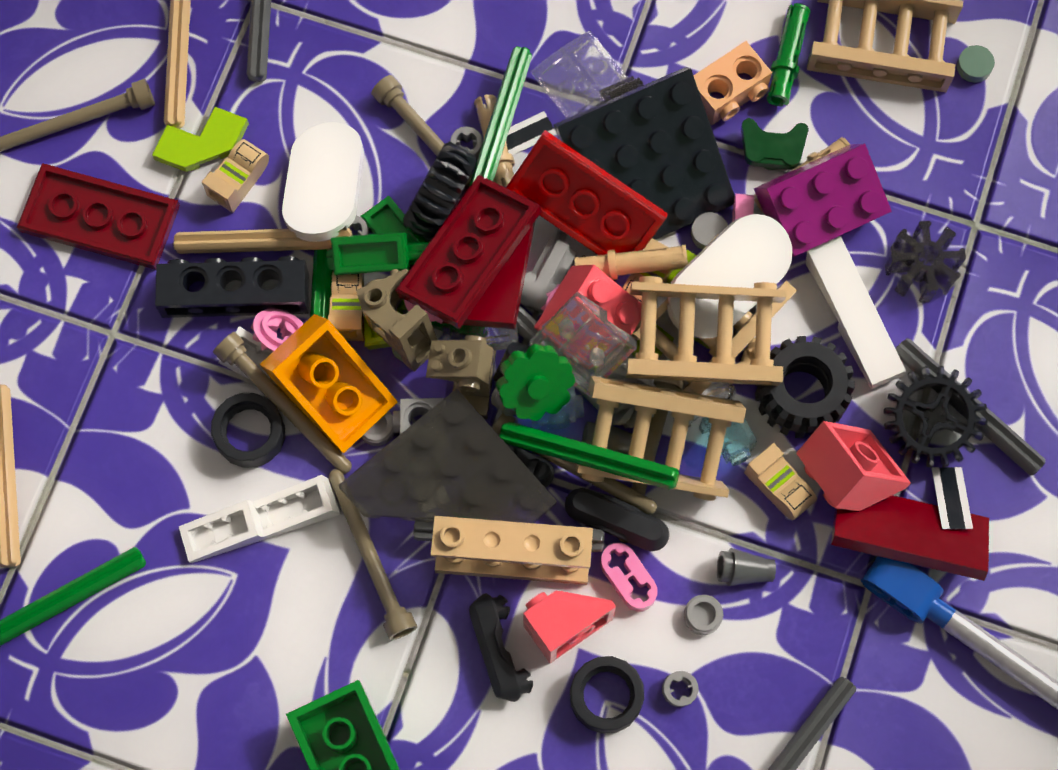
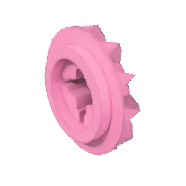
[250,309,304,352]

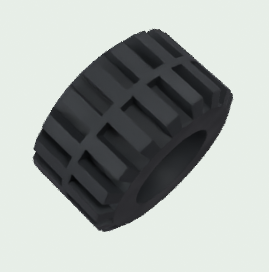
[755,336,855,438]

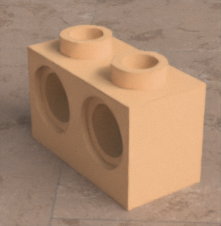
[693,41,772,126]

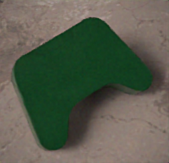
[741,118,809,170]

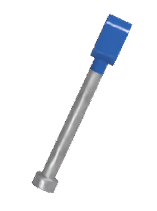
[861,556,1058,710]

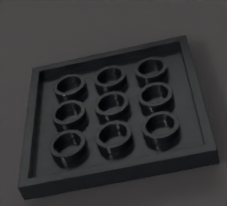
[553,67,735,239]

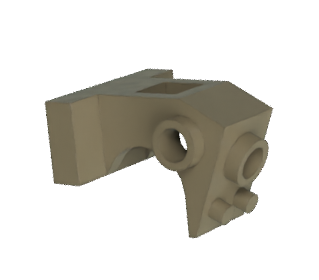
[356,269,438,372]
[426,335,497,419]

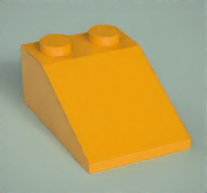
[259,314,398,453]

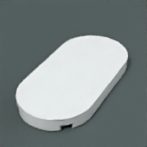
[282,122,364,242]
[667,214,792,339]

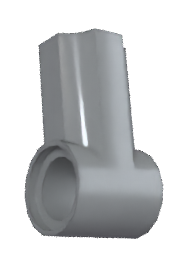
[520,239,577,313]

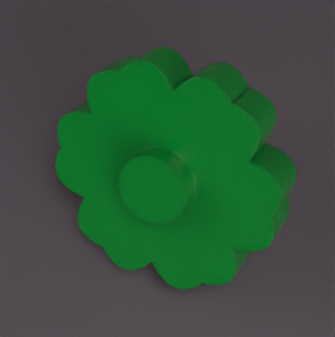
[496,344,576,421]

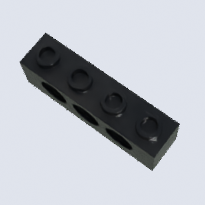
[155,256,309,318]

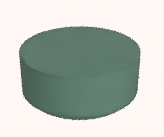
[957,45,995,83]

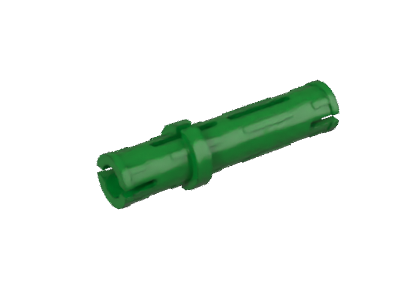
[766,3,810,107]

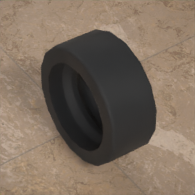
[211,393,285,468]
[570,656,645,734]

